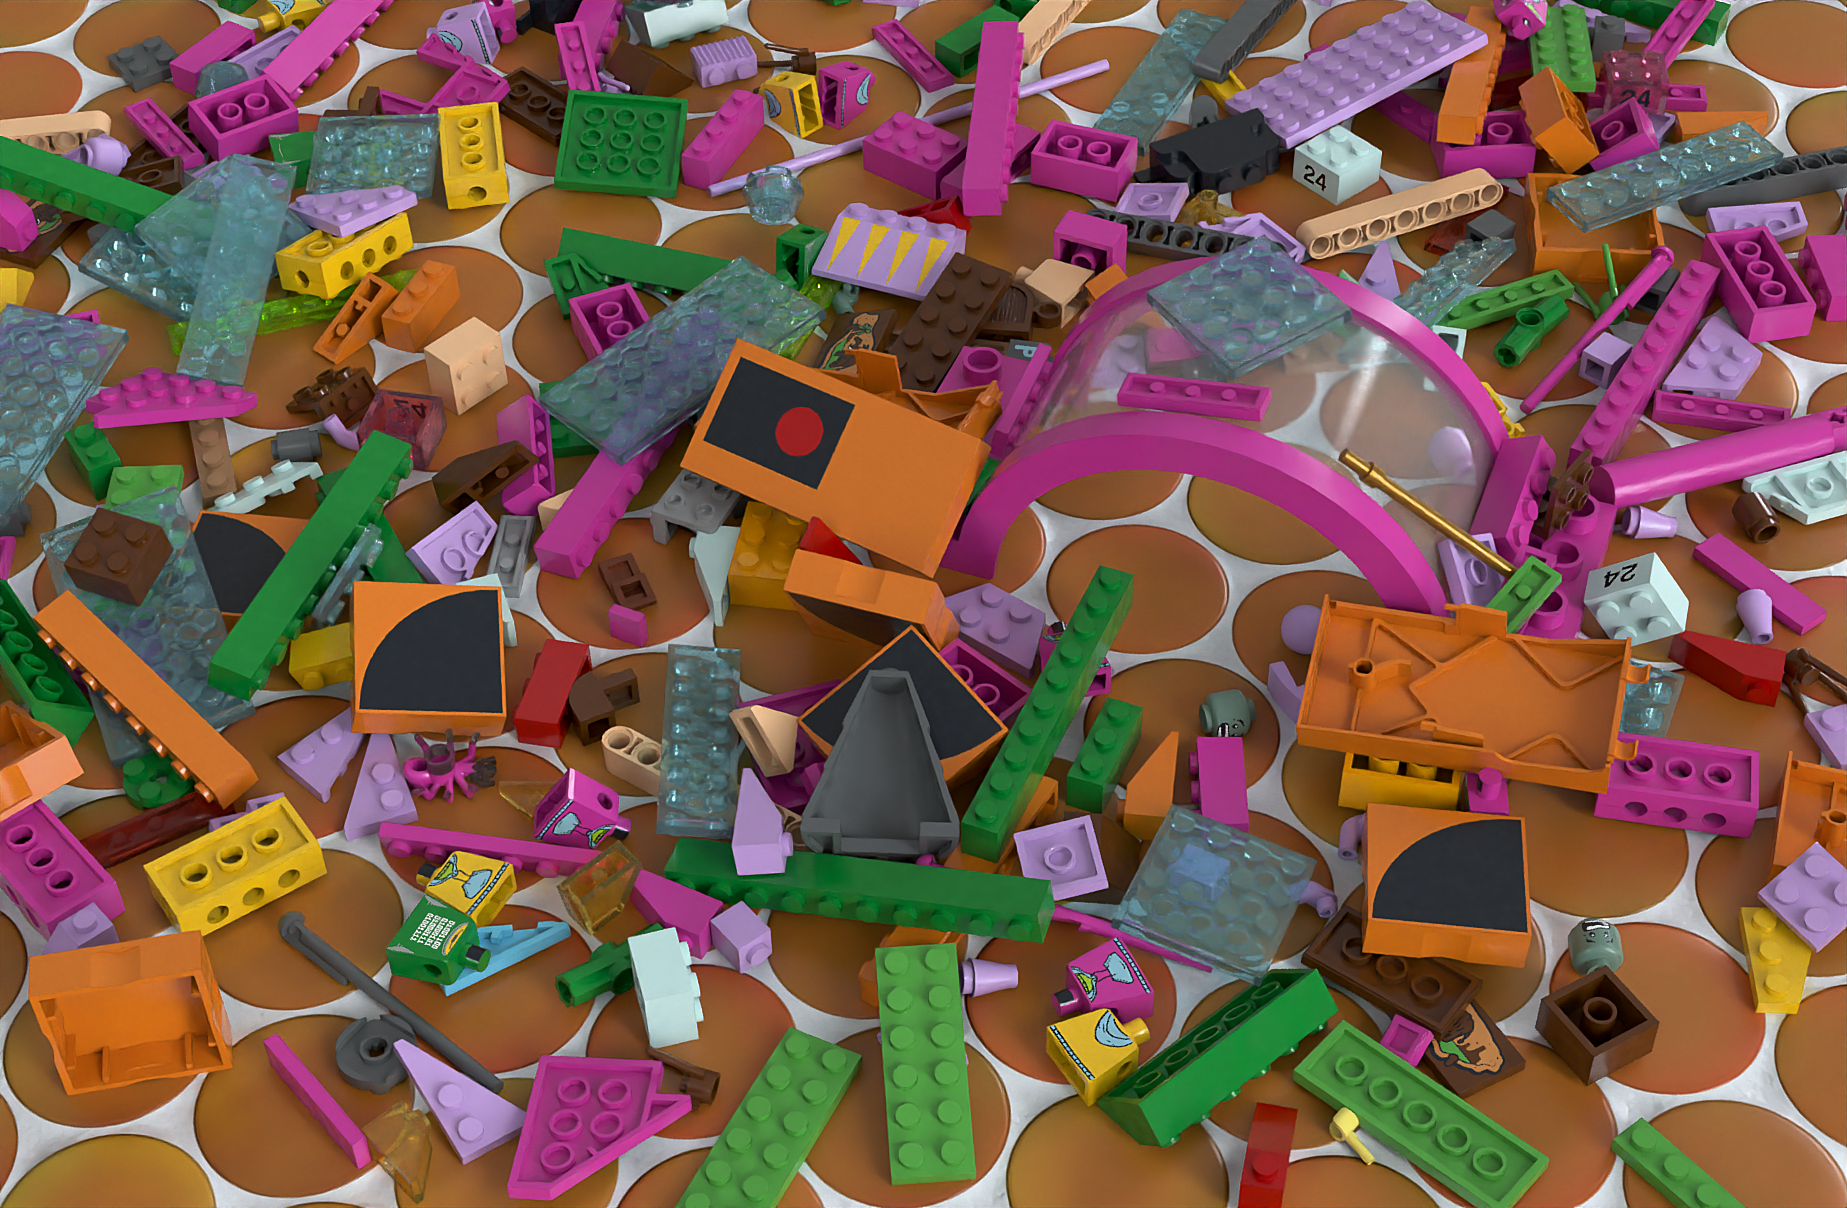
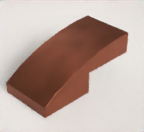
[598,553,657,611]

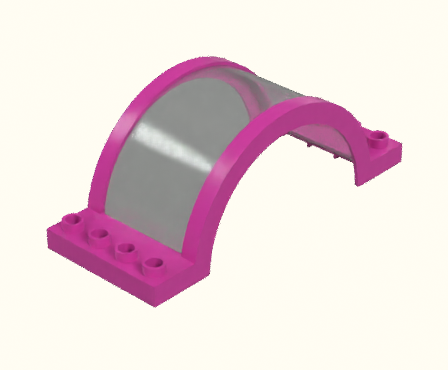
[936,256,1618,639]

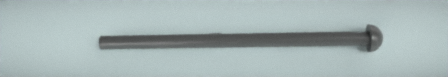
[278,911,504,1095]

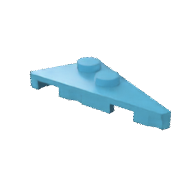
[439,921,571,996]

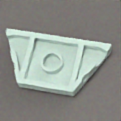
[1741,450,1847,525]

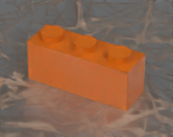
[381,260,461,354]

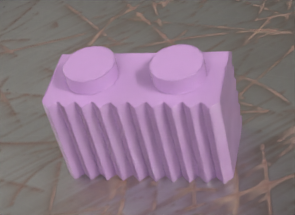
[690,35,758,88]

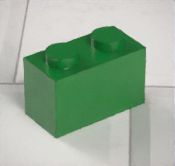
[63,421,123,501]

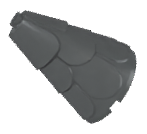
[800,668,960,864]

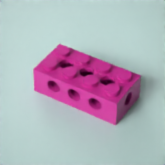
[1594,732,1759,839]
[0,799,126,942]

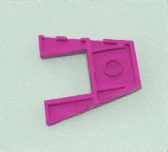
[380,33,511,124]

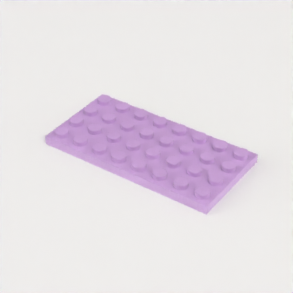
[1224,0,1489,149]

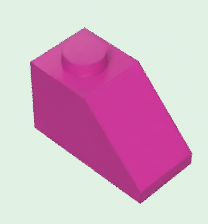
[0,188,39,252]

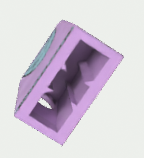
[427,2,500,65]

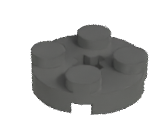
[335,1014,418,1095]

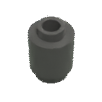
[271,428,322,462]

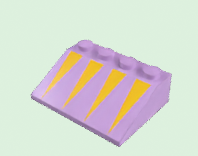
[812,203,966,301]

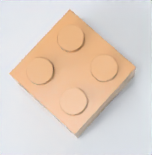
[424,317,508,416]

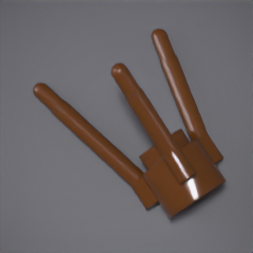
[753,43,817,94]
[1782,648,1847,718]
[646,1046,721,1111]

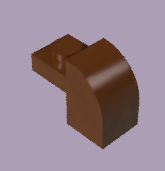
[569,668,640,746]

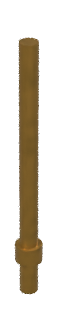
[1338,448,1518,580]

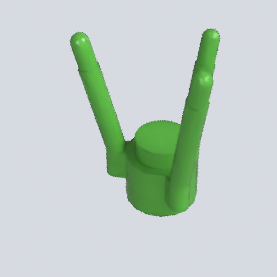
[1573,243,1629,325]

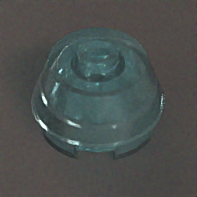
[194,61,250,99]
[743,165,804,225]

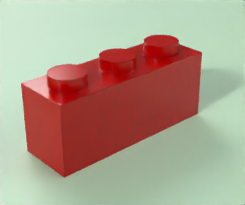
[511,639,592,749]

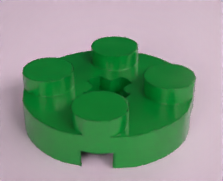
[122,750,197,813]

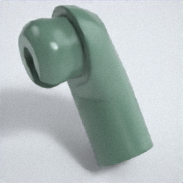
[832,282,860,315]

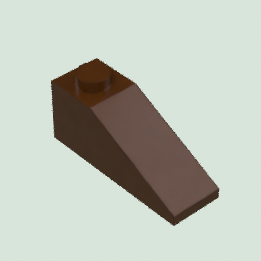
[432,440,539,516]

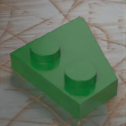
[543,252,610,320]

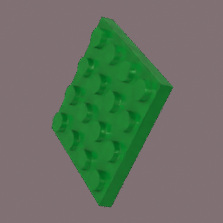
[554,89,688,198]

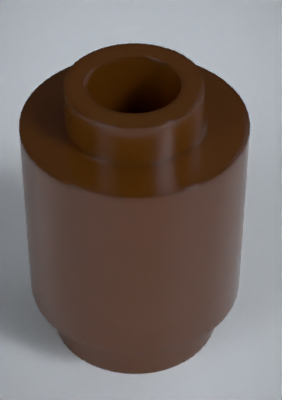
[1732,492,1781,544]

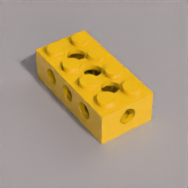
[438,102,510,210]
[274,212,414,299]
[143,796,327,937]

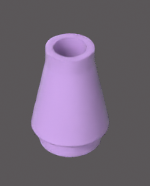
[1622,505,1677,539]
[1735,589,1774,645]
[958,958,1018,998]

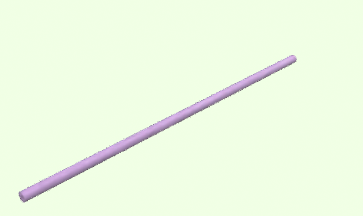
[707,59,1110,198]

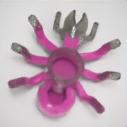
[403,728,497,803]

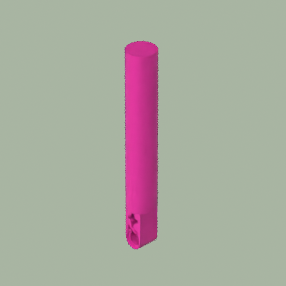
[1589,406,1847,510]

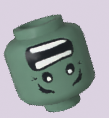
[1199,689,1256,737]
[1568,918,1624,976]

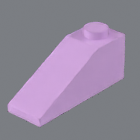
[732,768,793,876]

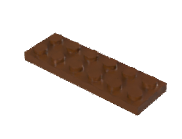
[887,252,1013,393]

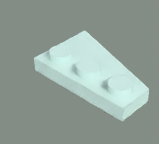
[207,459,324,514]

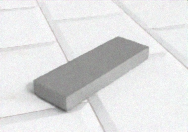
[486,515,536,598]

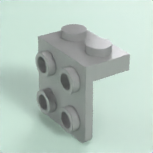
[650,468,743,545]

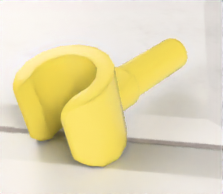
[1329,1107,1375,1165]

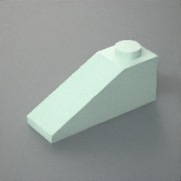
[689,526,741,627]

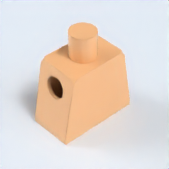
[1014,259,1095,329]

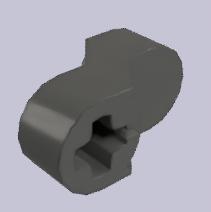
[1189,95,1219,130]

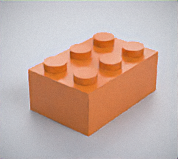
[1518,66,1600,174]

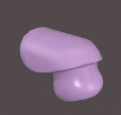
[322,414,371,451]
[1338,812,1366,860]
[1279,881,1338,918]

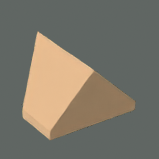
[729,705,799,777]

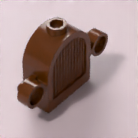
[975,281,1062,342]

